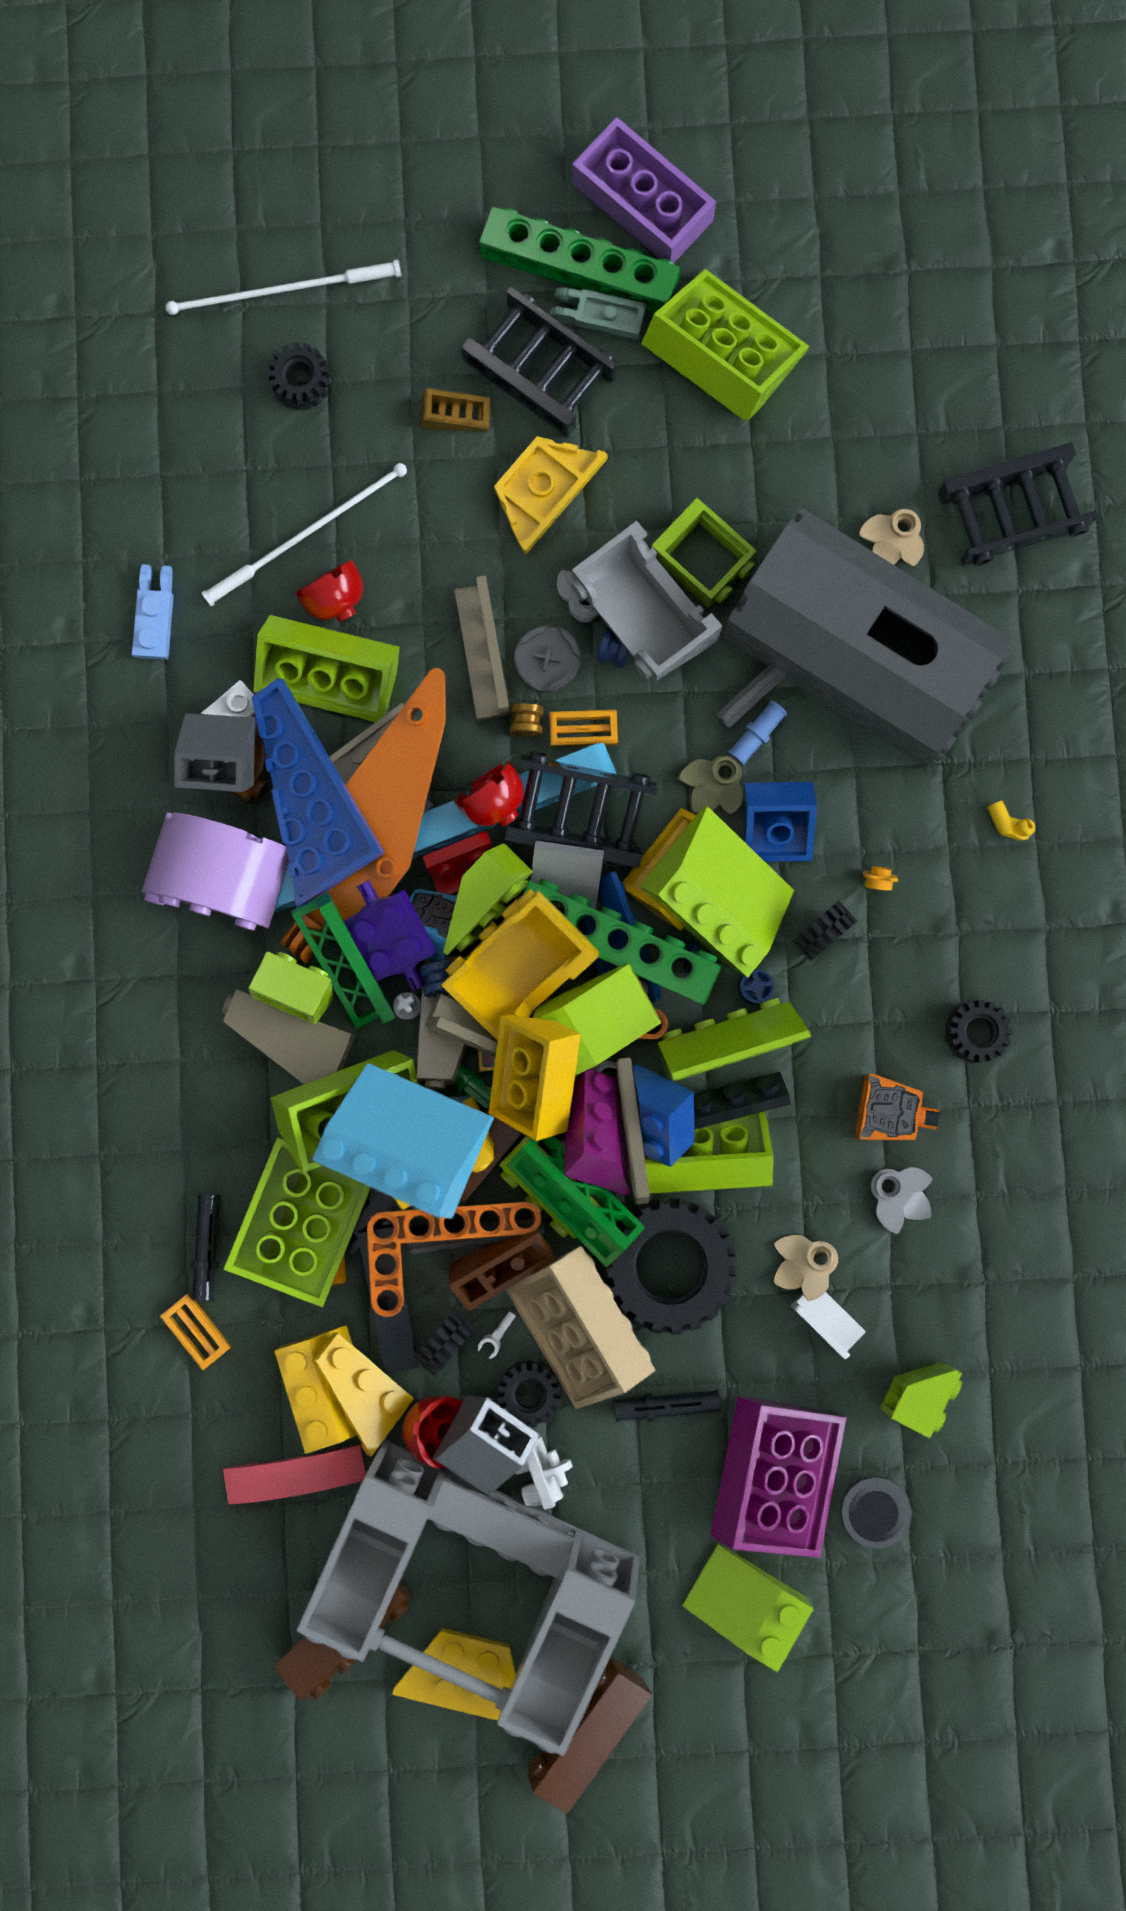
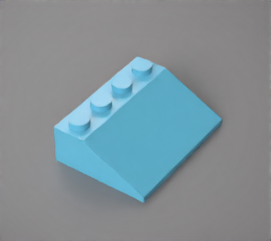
[312,1063,494,1218]

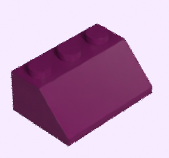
[564,1069,631,1195]

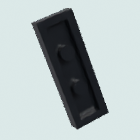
[694,1072,791,1130]

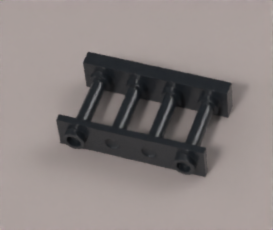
[462,287,616,438]
[938,442,1098,567]
[505,751,657,868]

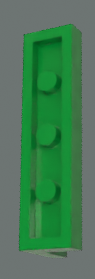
[291,892,396,1029]
[505,1136,645,1267]

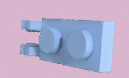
[132,564,174,660]

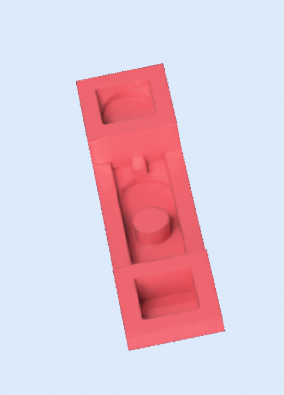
[223,1444,366,1504]

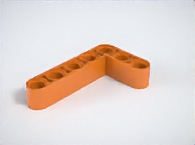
[367,1202,541,1317]

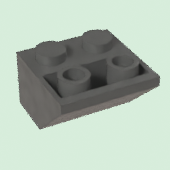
[174,713,255,792]
[432,1395,539,1495]

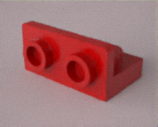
[422,831,493,895]

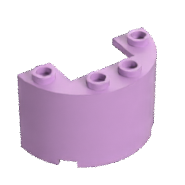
[142,812,289,931]

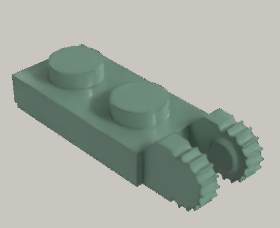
[550,287,646,340]

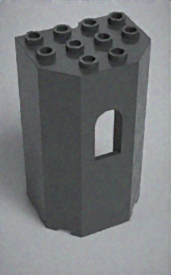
[722,508,1012,767]

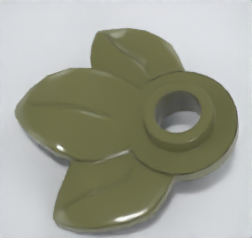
[679,755,743,815]

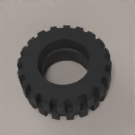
[602,1197,738,1335]

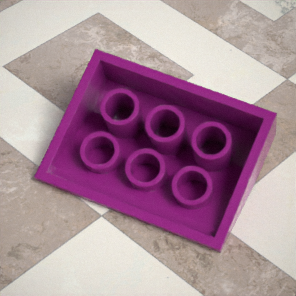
[710,1396,846,1558]

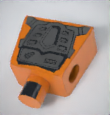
[854,1074,940,1140]

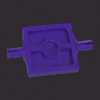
[344,880,437,991]

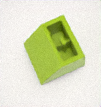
[249,952,334,1025]
[879,1361,962,1438]

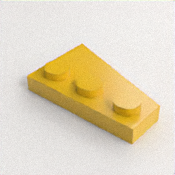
[312,1332,414,1456]

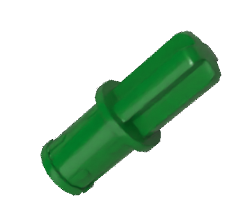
[454,1063,491,1110]

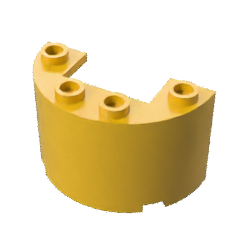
[441,889,600,1041]

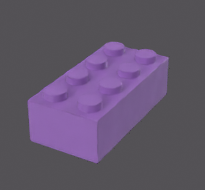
[572,117,716,263]

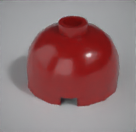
[294,559,364,622]
[454,761,524,827]
[403,1395,463,1469]

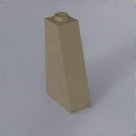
[417,956,467,1090]
[222,989,355,1084]

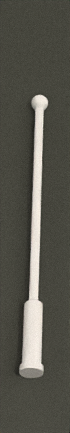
[166,259,401,315]
[201,463,407,606]

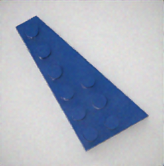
[251,678,385,908]

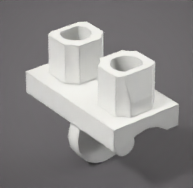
[516,1437,572,1510]

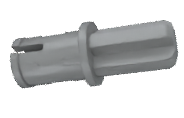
[393,992,421,1020]

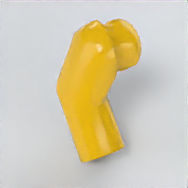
[987,800,1035,841]

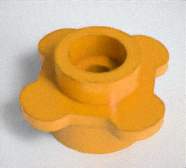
[862,866,898,890]

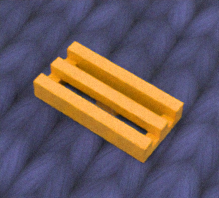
[549,710,618,747]
[160,1293,232,1371]

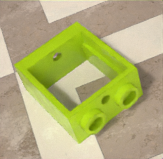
[651,498,757,608]

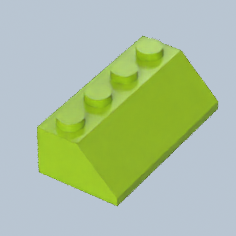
[253,615,400,722]
[270,1050,418,1173]
[644,1111,774,1194]

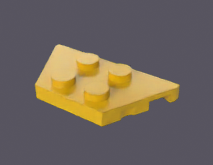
[494,436,608,555]
[392,1628,516,1721]

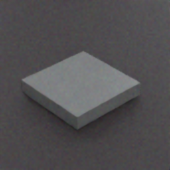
[531,841,604,910]

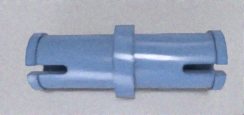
[728,700,787,766]

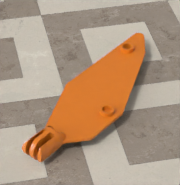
[280,668,446,964]

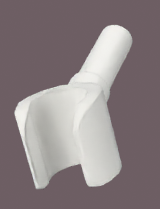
[478,1311,516,1359]

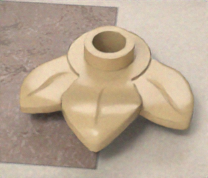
[859,509,924,567]
[774,1235,838,1301]

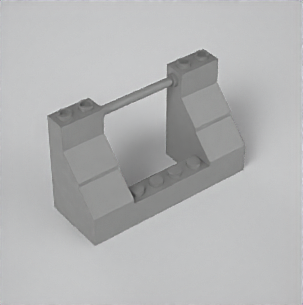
[297,1439,640,1756]

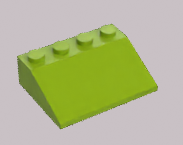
[641,269,809,422]
[639,805,794,977]
[656,998,811,1082]
[224,1136,371,1307]

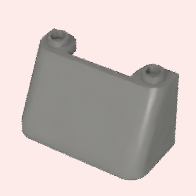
[570,521,722,681]

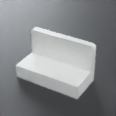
[790,1292,866,1360]

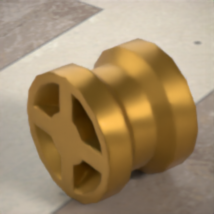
[509,703,543,738]

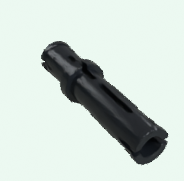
[191,1195,220,1301]
[614,1390,721,1422]

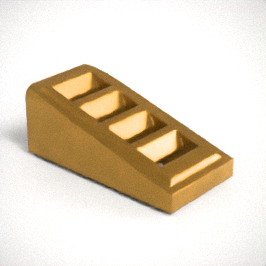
[419,388,490,432]

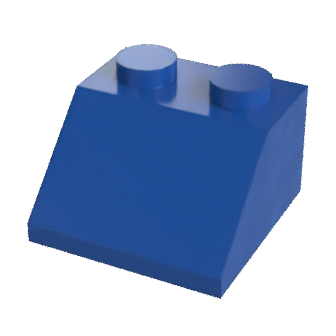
[743,782,817,862]
[632,1064,695,1167]

